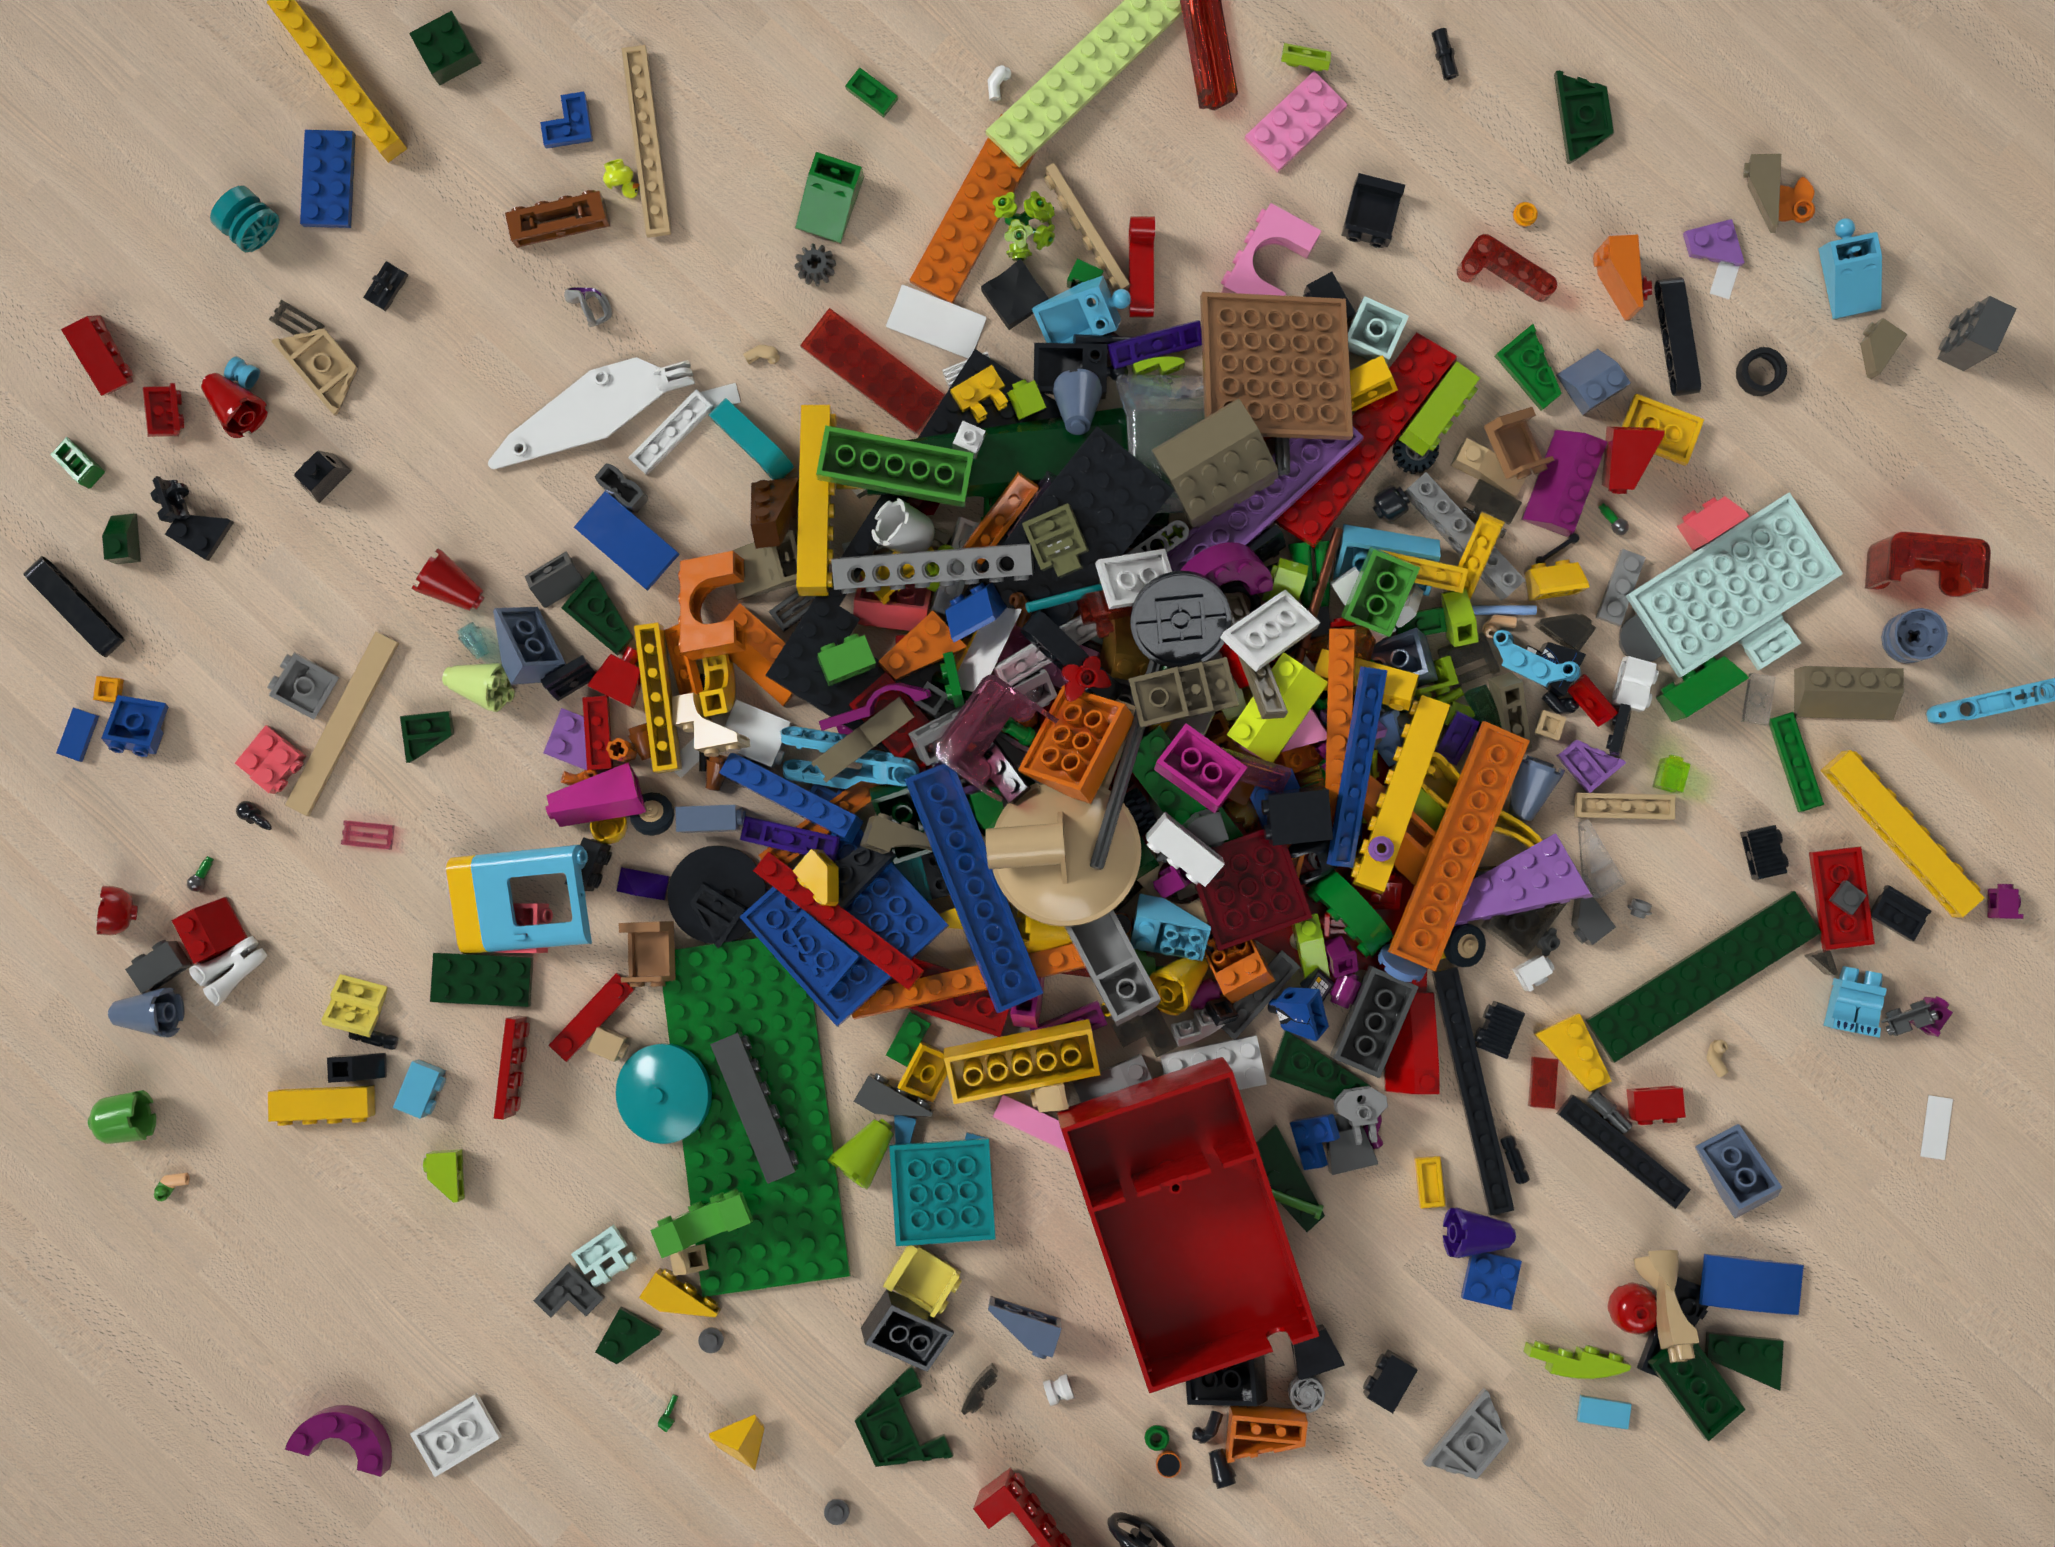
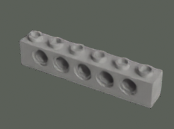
[1404,472,1525,600]

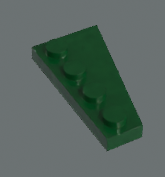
[1256,1124,1325,1232]

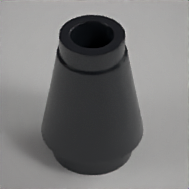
[1209,1448,1236,1489]

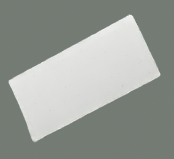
[886,285,986,359]
[958,608,1022,693]

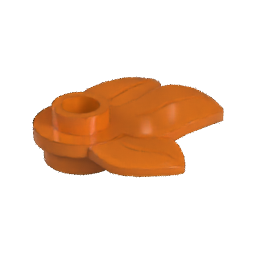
[1779,177,1815,223]

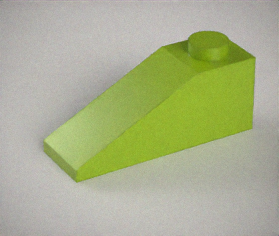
[1291,913,1330,979]

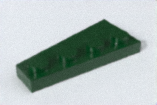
[1269,1030,1371,1102]

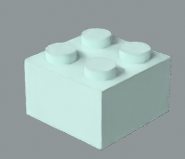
[1348,296,1409,364]

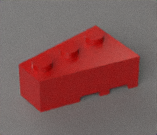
[61,315,134,396]

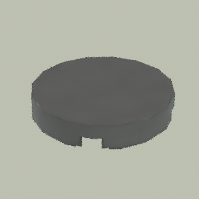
[1619,615,1663,662]

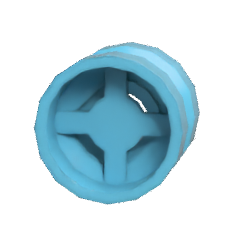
[224,356,260,390]

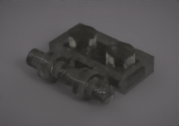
[1462,479,1522,538]

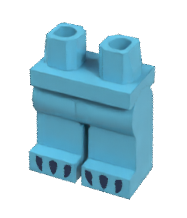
[1823,966,1887,1038]

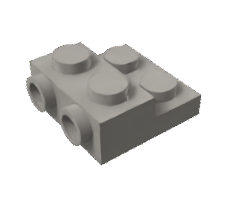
[267,652,339,720]

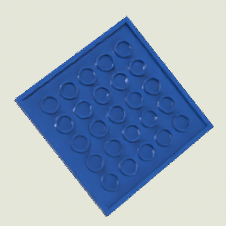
[740,829,949,1027]

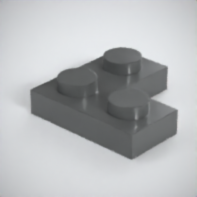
[533,1262,605,1318]

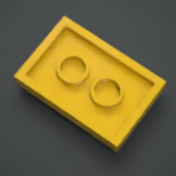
[1622,394,1704,466]

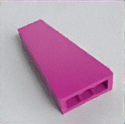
[545,762,647,827]

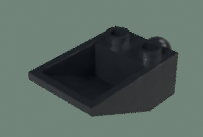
[1034,343,1128,399]

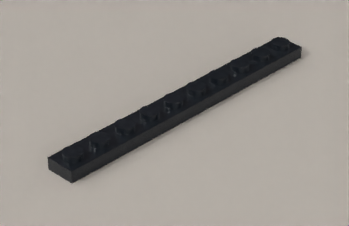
[1432,967,1514,1216]

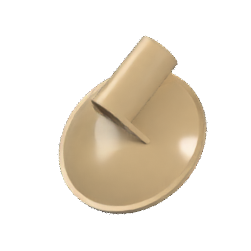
[986,783,1141,927]

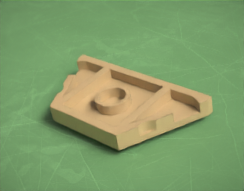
[271,328,358,416]

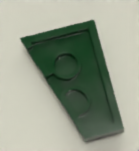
[1705,1332,1784,1391]

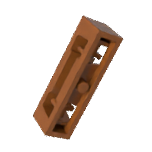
[505,190,610,248]

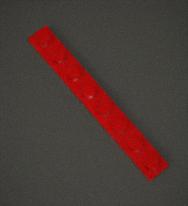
[753,852,924,991]

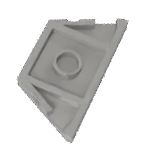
[1422,1388,1509,1479]

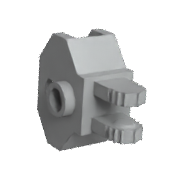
[1333,1086,1388,1145]

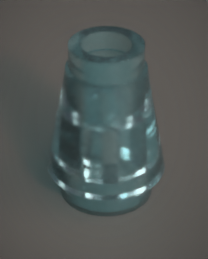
[457,622,490,660]

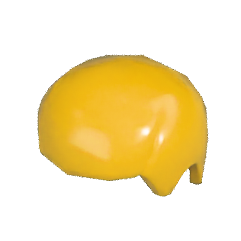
[589,816,628,844]

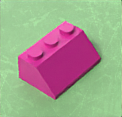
[1154,723,1248,814]

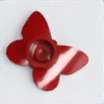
[1061,656,1111,702]

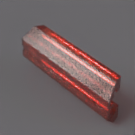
[1180,0,1238,111]

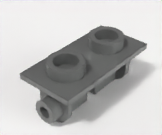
[1881,999,1939,1036]

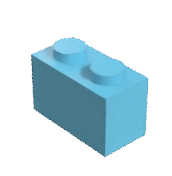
[393,1060,446,1119]

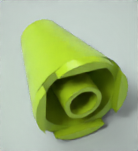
[828,1118,894,1190]

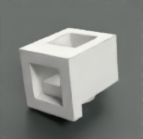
[1512,955,1555,992]

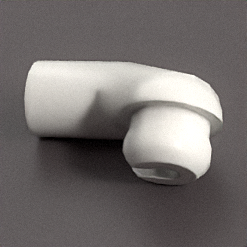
[987,65,1011,101]

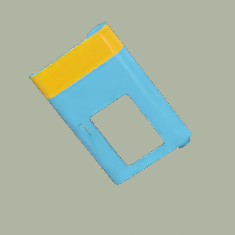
[446,845,592,954]

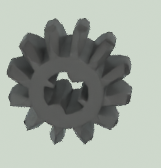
[795,243,836,286]

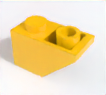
[793,849,839,906]

